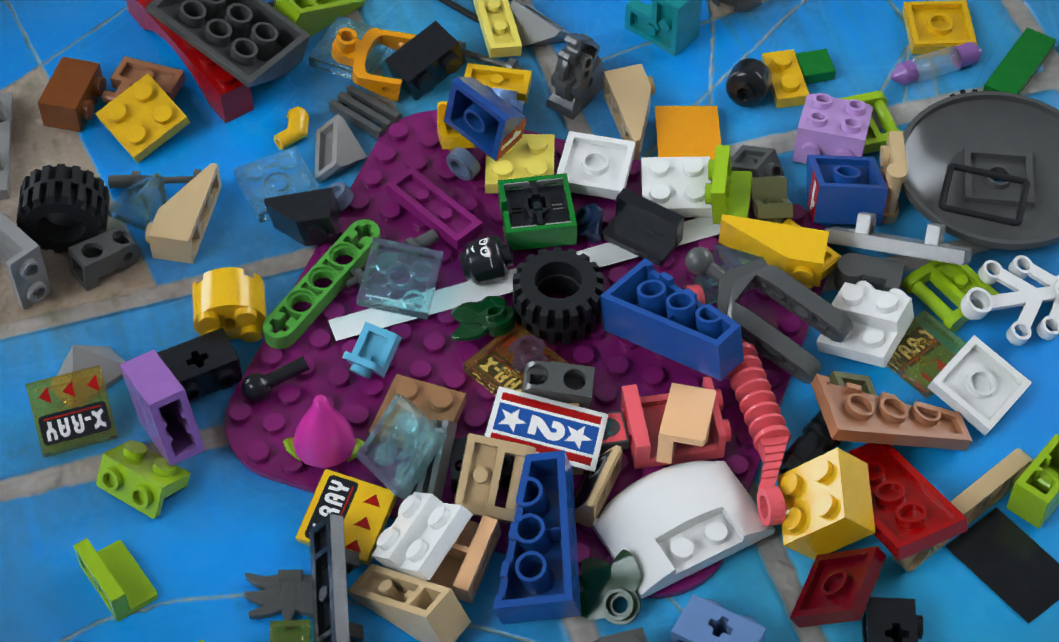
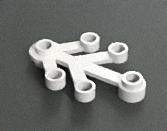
[961,255,1059,346]

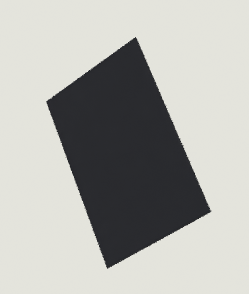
[945,507,1059,624]

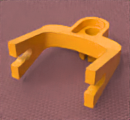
[331,27,416,102]

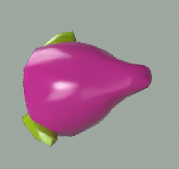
[283,395,365,468]

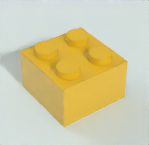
[777,447,876,560]

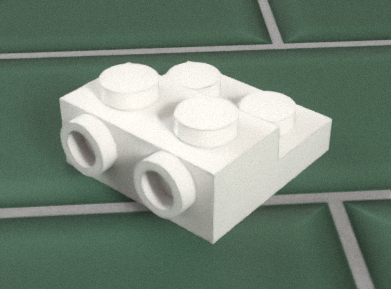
[816,281,914,368]
[371,492,473,580]

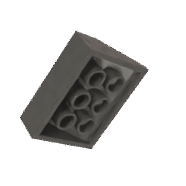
[145,0,310,88]

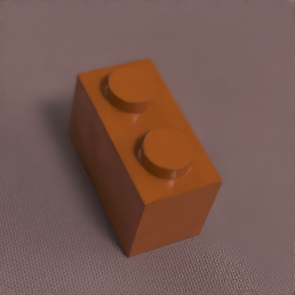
[38,57,106,132]

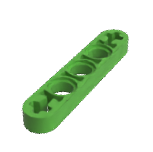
[263,219,381,349]

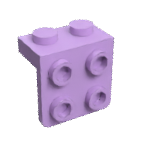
[792,93,873,164]

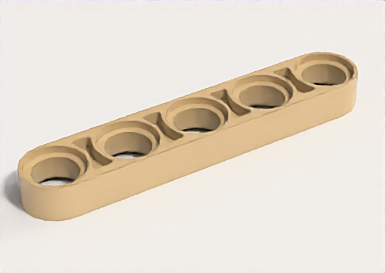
[892,448,1034,572]

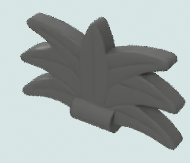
[244,569,313,626]

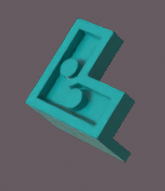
[625,0,702,57]

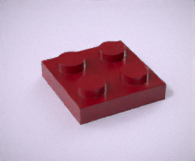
[790,546,886,628]

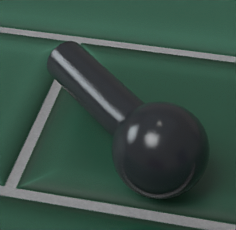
[242,356,310,402]

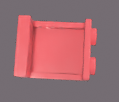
[621,376,731,469]

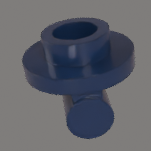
[575,203,604,243]

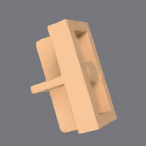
[656,383,716,464]
[429,515,501,604]

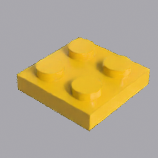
[95,73,190,164]

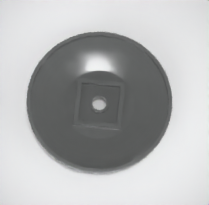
[901,91,1059,250]

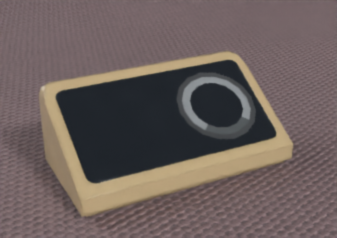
[575,445,622,528]

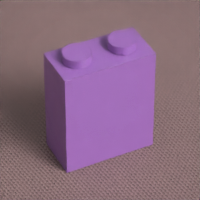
[119,350,206,466]

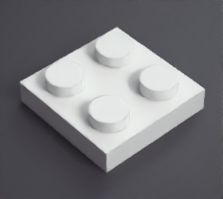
[557,131,636,200]
[641,156,712,218]
[927,335,1032,436]

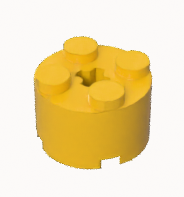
[192,267,267,342]

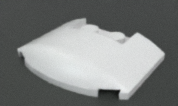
[592,460,775,600]

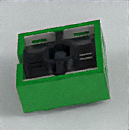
[498,173,577,251]

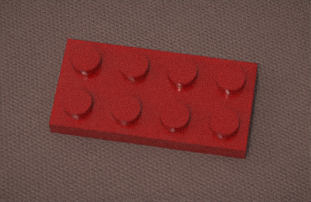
[847,443,968,561]

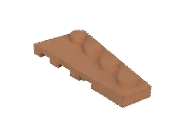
[811,374,972,451]

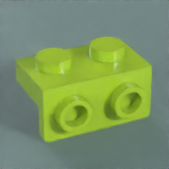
[705,145,753,224]
[96,439,191,519]

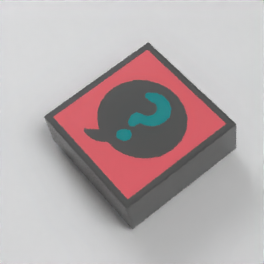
[600,411,629,453]

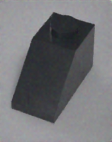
[264,187,341,247]

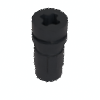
[778,411,842,475]

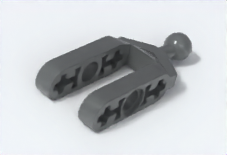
[685,247,853,384]

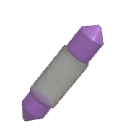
[890,42,982,85]

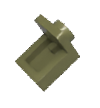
[751,176,793,223]

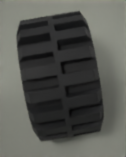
[16,164,110,253]
[513,247,604,345]

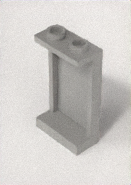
[0,211,52,310]

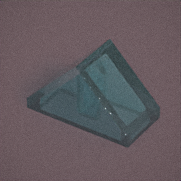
[108,172,167,231]

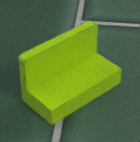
[73,538,158,622]

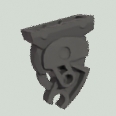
[546,33,607,120]

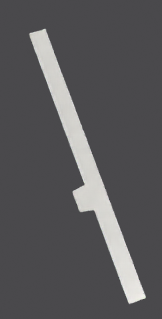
[328,217,721,341]

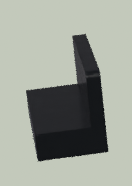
[602,188,684,266]

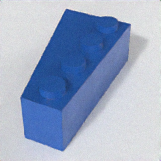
[600,258,744,381]
[493,450,581,624]

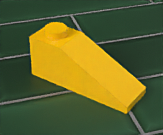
[719,214,829,287]

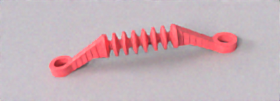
[682,284,791,526]

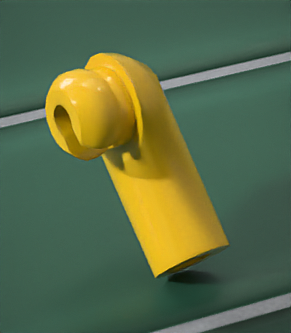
[273,106,309,150]

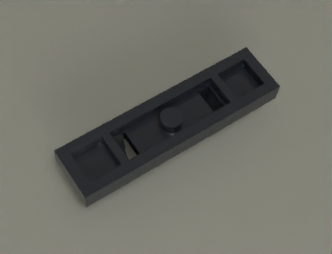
[309,514,364,642]

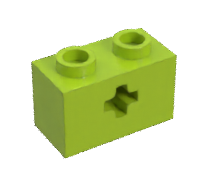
[1006,434,1059,529]

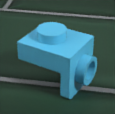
[342,322,402,379]

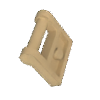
[880,131,908,224]
[454,433,536,524]

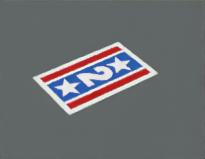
[485,386,609,472]

